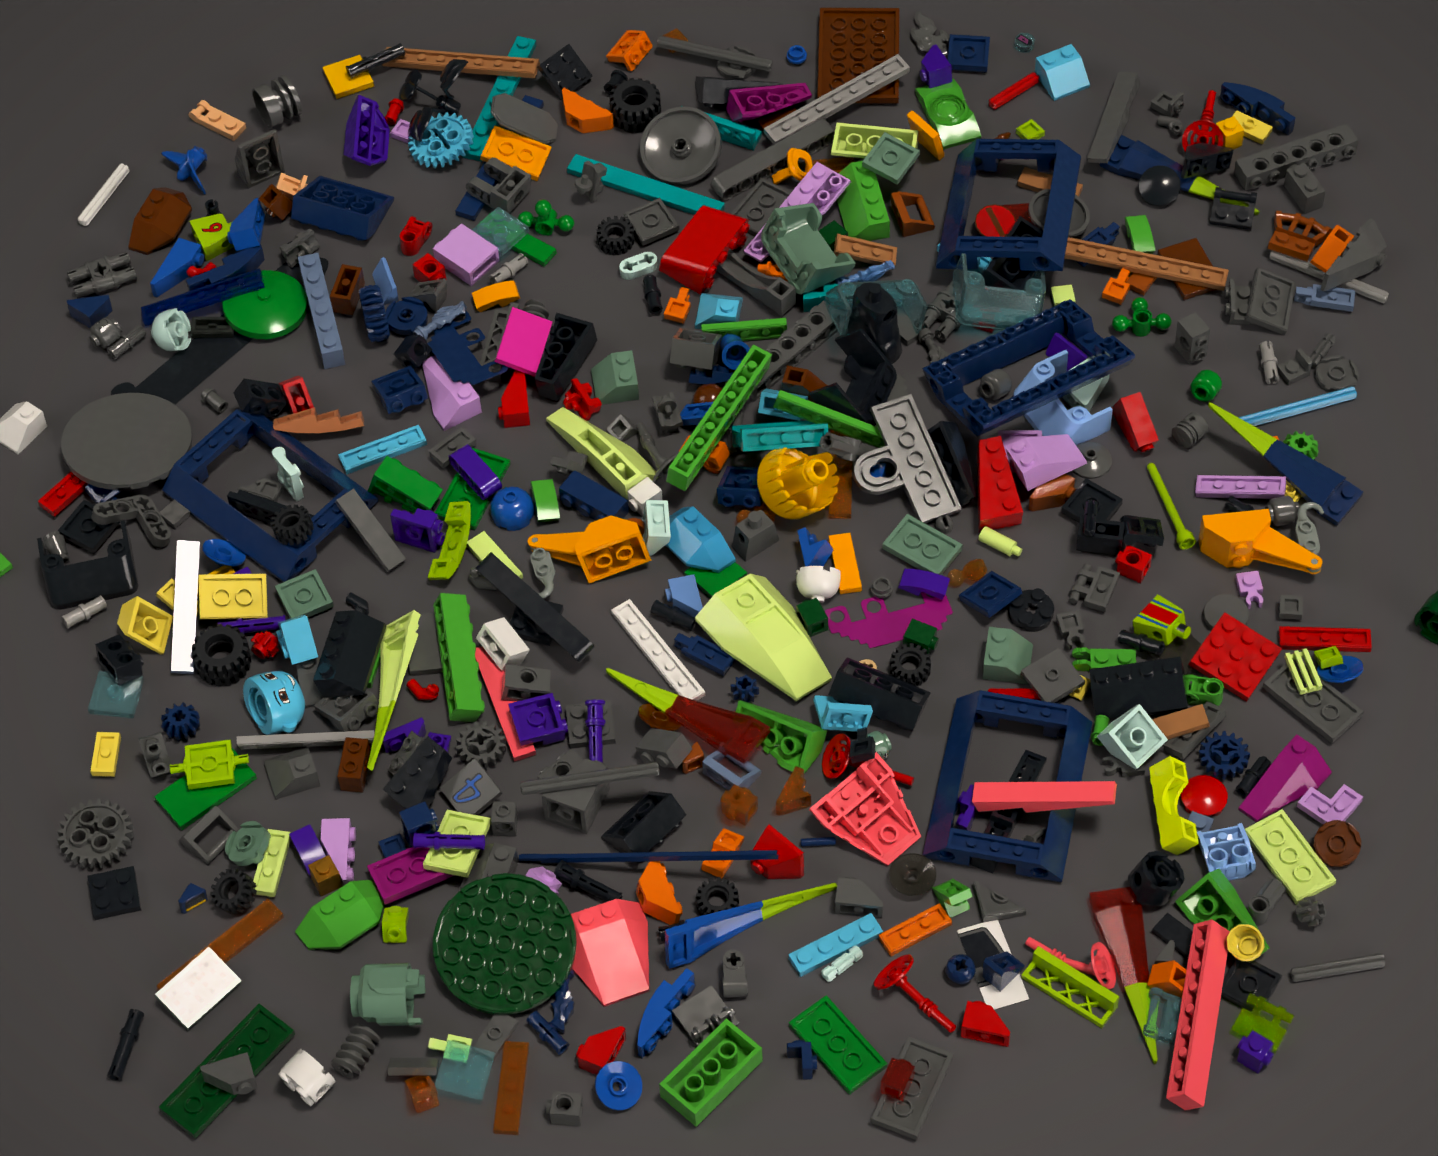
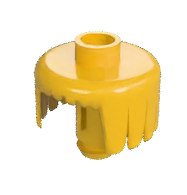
[757,447,839,519]

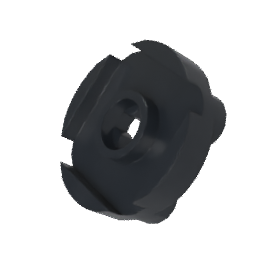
[1009,588,1054,632]

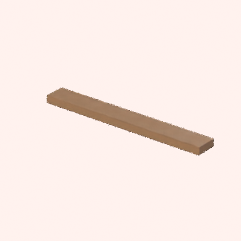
[382,47,540,78]
[1065,237,1229,291]

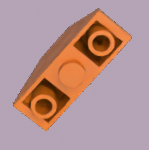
[562,88,614,133]
[1310,224,1355,273]
[636,861,683,925]

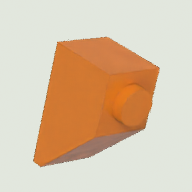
[1147,960,1186,1002]

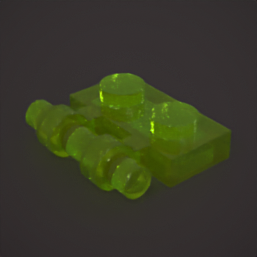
[1232,993,1295,1053]

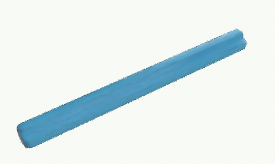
[1238,386,1357,426]

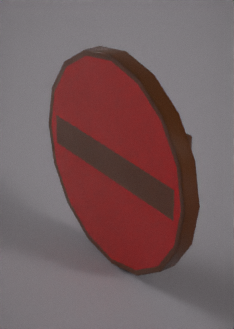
[974,204,1016,237]

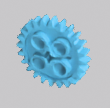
[408,112,474,168]

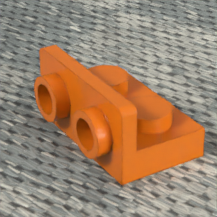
[606,30,653,71]

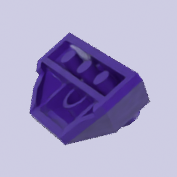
[343,95,390,166]

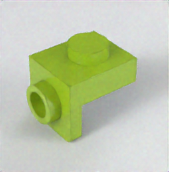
[382,906,409,943]

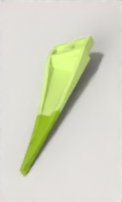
[367,610,421,771]

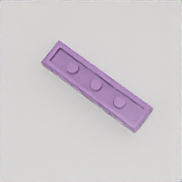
[1196,475,1286,499]

